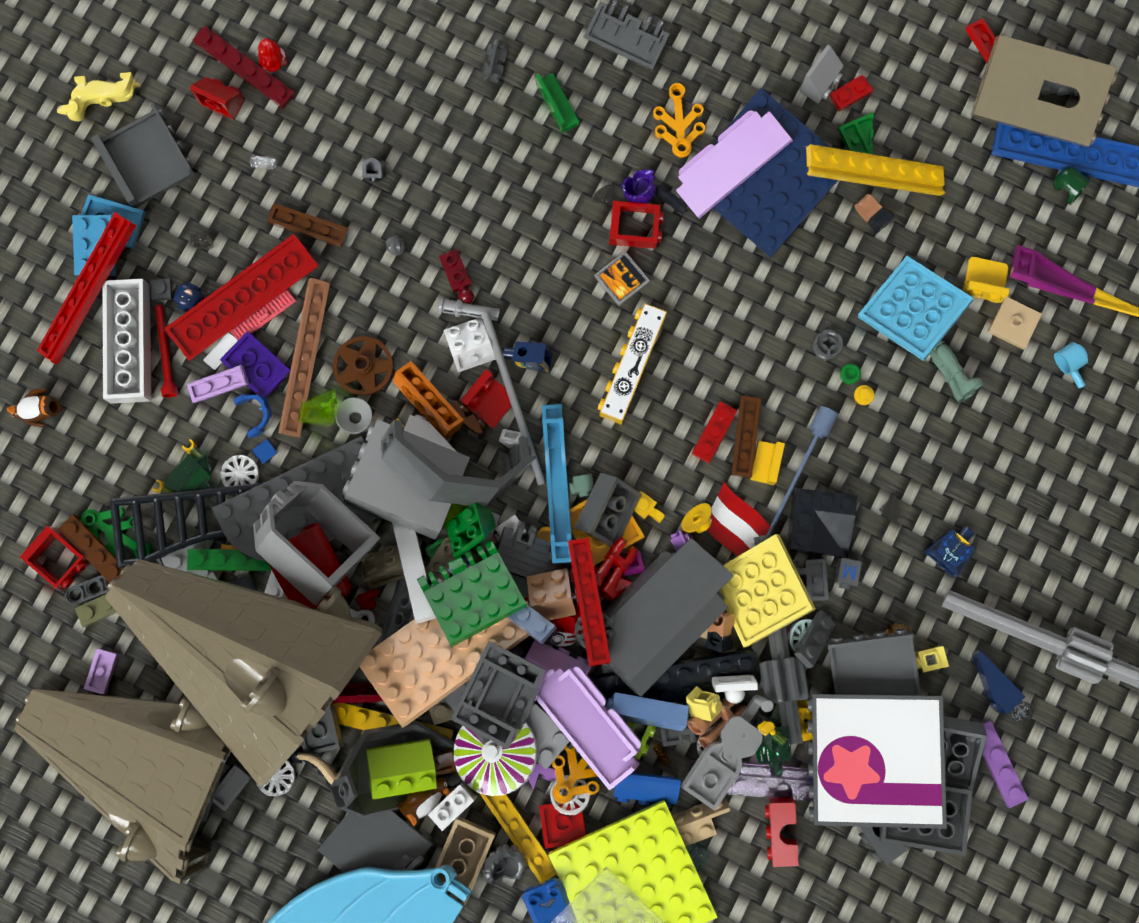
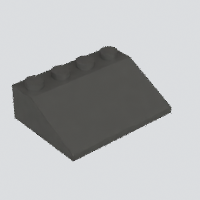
[943,716,987,791]
[880,786,973,856]

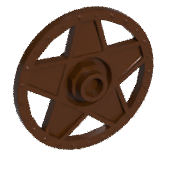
[333,336,393,396]

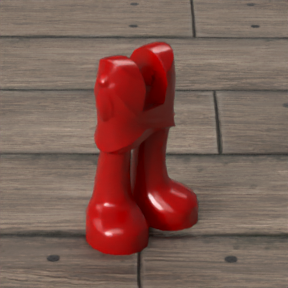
[595,537,638,601]

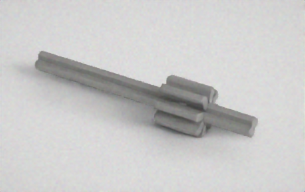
[941,590,1139,688]

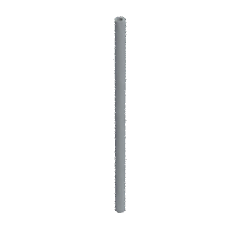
[481,312,546,486]

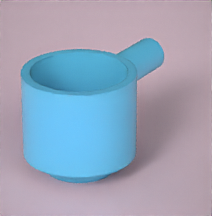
[1054,342,1088,388]

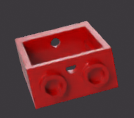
[609,201,663,249]
[20,526,88,590]

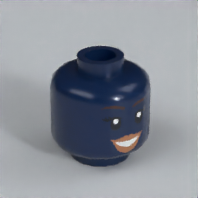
[173,282,203,312]

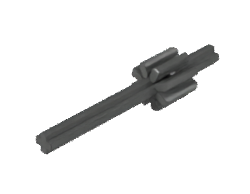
[754,535,810,745]

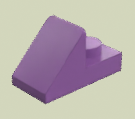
[528,762,556,789]

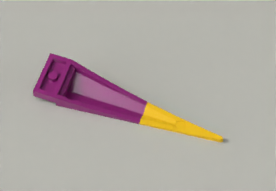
[1010,245,1139,317]

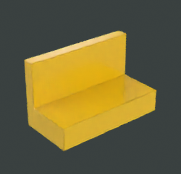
[750,441,785,485]

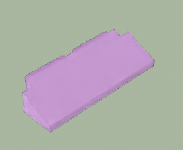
[676,111,793,219]
[536,664,641,790]

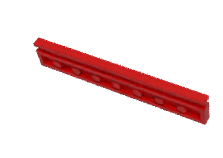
[37,212,137,365]

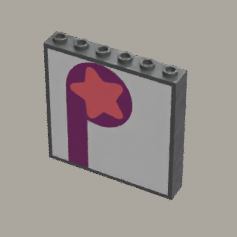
[807,694,947,829]

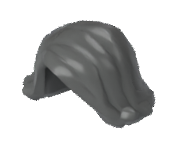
[482,844,528,886]

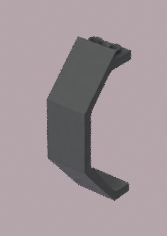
[381,420,536,507]

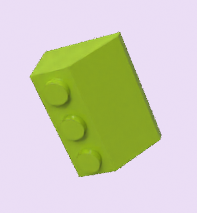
[366,739,437,799]

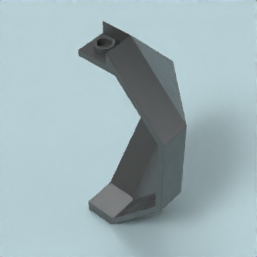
[330,721,464,817]

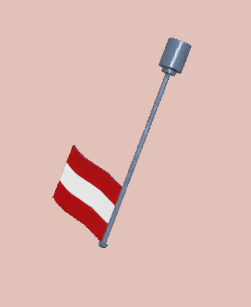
[707,406,838,557]

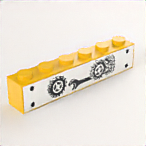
[597,303,667,425]

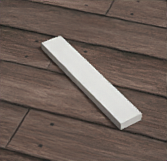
[392,523,436,624]

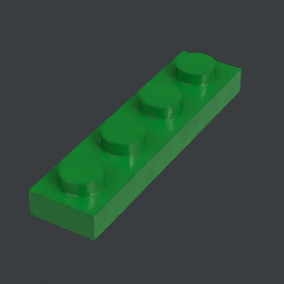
[187,549,271,571]

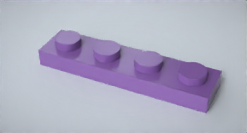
[982,721,1028,808]

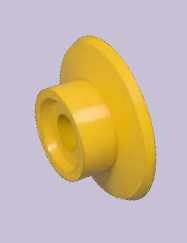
[681,503,712,533]

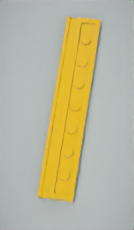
[806,144,945,196]

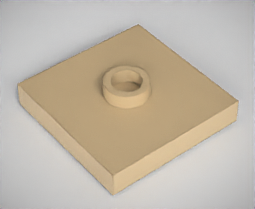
[988,297,1042,350]

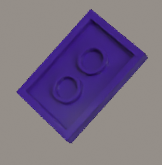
[220,331,291,399]

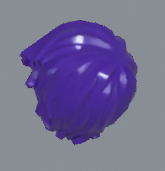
[621,169,656,203]

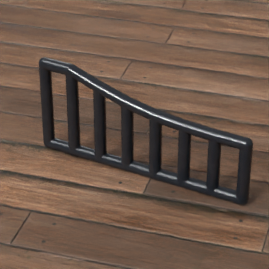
[110,483,263,568]

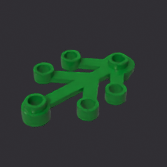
[81,506,153,558]

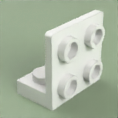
[444,318,496,372]

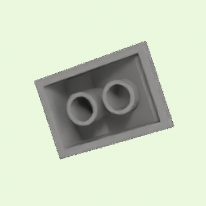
[526,702,570,769]

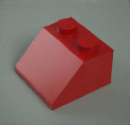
[190,77,245,120]

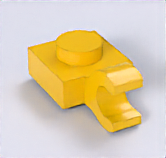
[634,491,665,523]

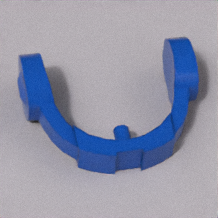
[233,394,272,438]

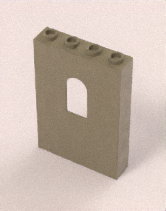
[970,35,1117,147]

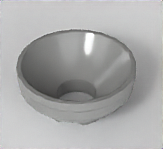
[335,398,372,434]

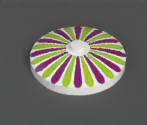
[454,722,538,796]

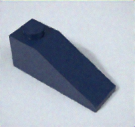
[972,651,1026,714]

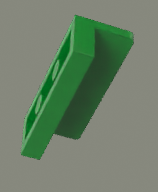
[535,73,579,133]

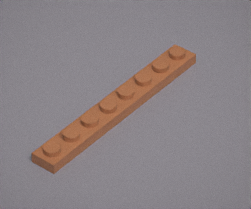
[278,278,330,438]

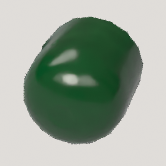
[1053,167,1090,205]

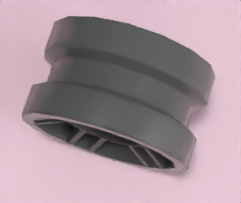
[812,329,843,360]

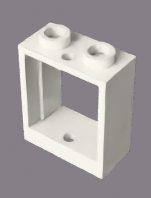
[428,782,477,831]

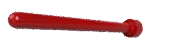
[155,304,178,398]

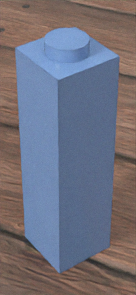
[606,692,689,731]

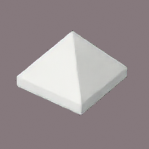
[499,429,522,449]

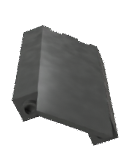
[580,538,734,697]

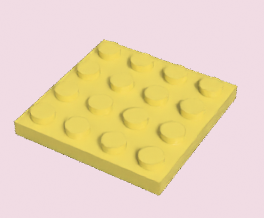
[718,534,816,647]

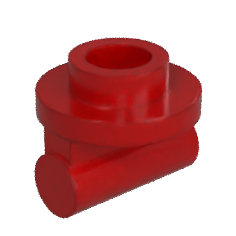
[356,589,379,610]

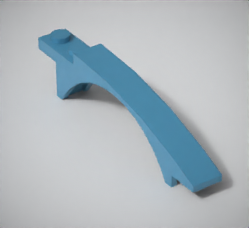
[542,404,572,564]

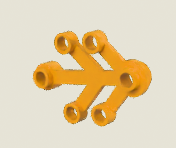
[653,83,705,158]
[551,745,599,804]

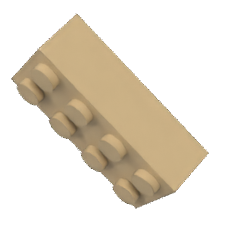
[435,816,496,915]

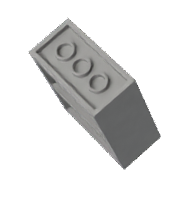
[342,419,470,540]

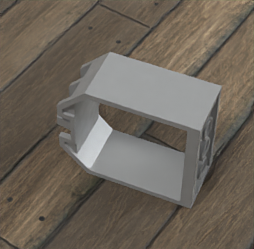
[253,481,380,606]

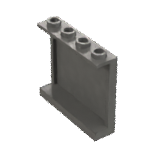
[91,104,195,208]
[827,629,921,696]
[318,809,434,873]

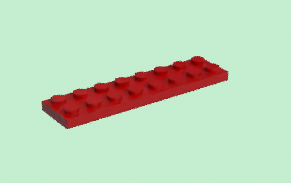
[164,234,319,361]

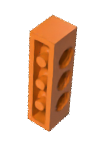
[393,361,464,440]

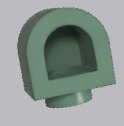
[569,474,594,497]

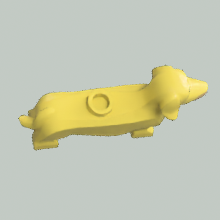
[57,72,141,121]

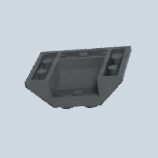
[451,641,546,749]

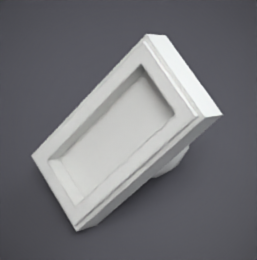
[712,675,758,704]

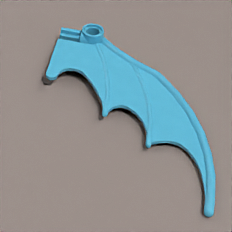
[266,865,472,923]

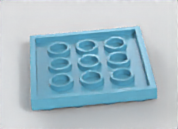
[858,256,973,361]

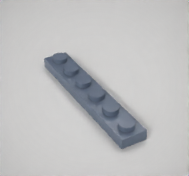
[447,555,556,644]

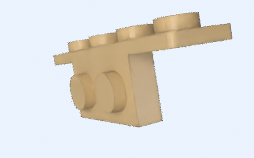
[672,797,730,846]

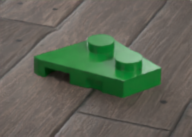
[837,112,874,155]

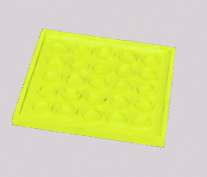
[548,800,718,923]

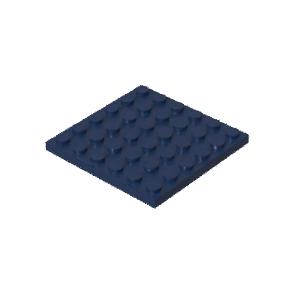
[713,88,838,258]

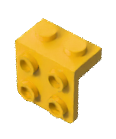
[963,257,1010,303]

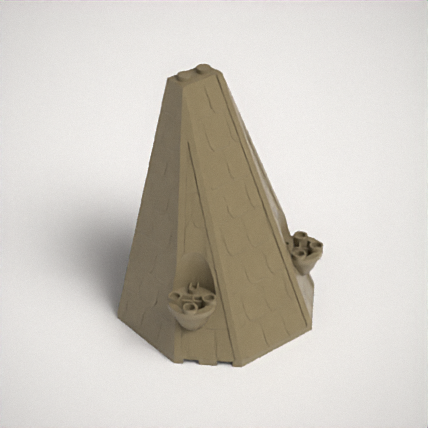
[105,559,382,787]
[14,689,231,884]

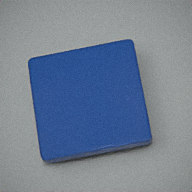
[252,439,277,464]

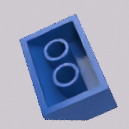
[613,772,681,808]

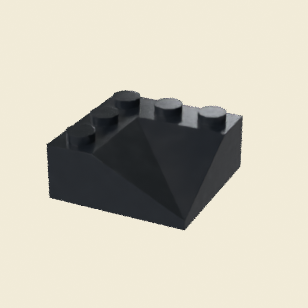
[787,488,858,559]

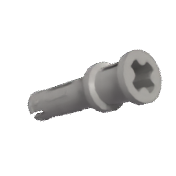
[438,296,500,321]

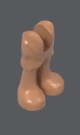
[687,698,746,749]

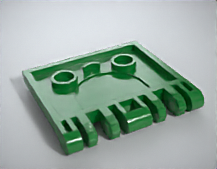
[417,539,527,647]

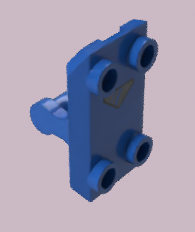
[522,878,576,923]

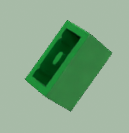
[446,502,496,558]

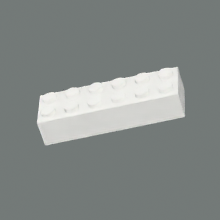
[103,279,151,404]

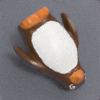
[7,388,63,427]
[396,778,450,826]

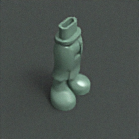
[929,340,984,403]

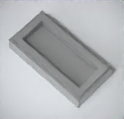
[213,764,252,811]

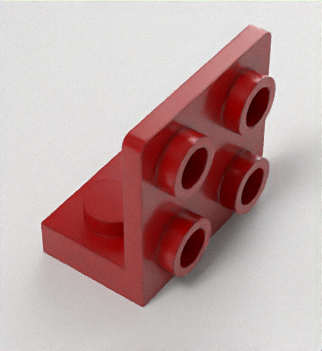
[461,369,518,429]

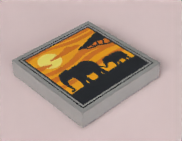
[594,251,650,306]

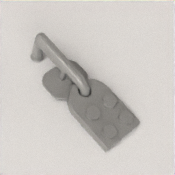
[680,695,774,811]

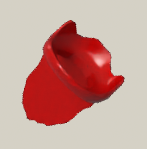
[258,38,288,72]

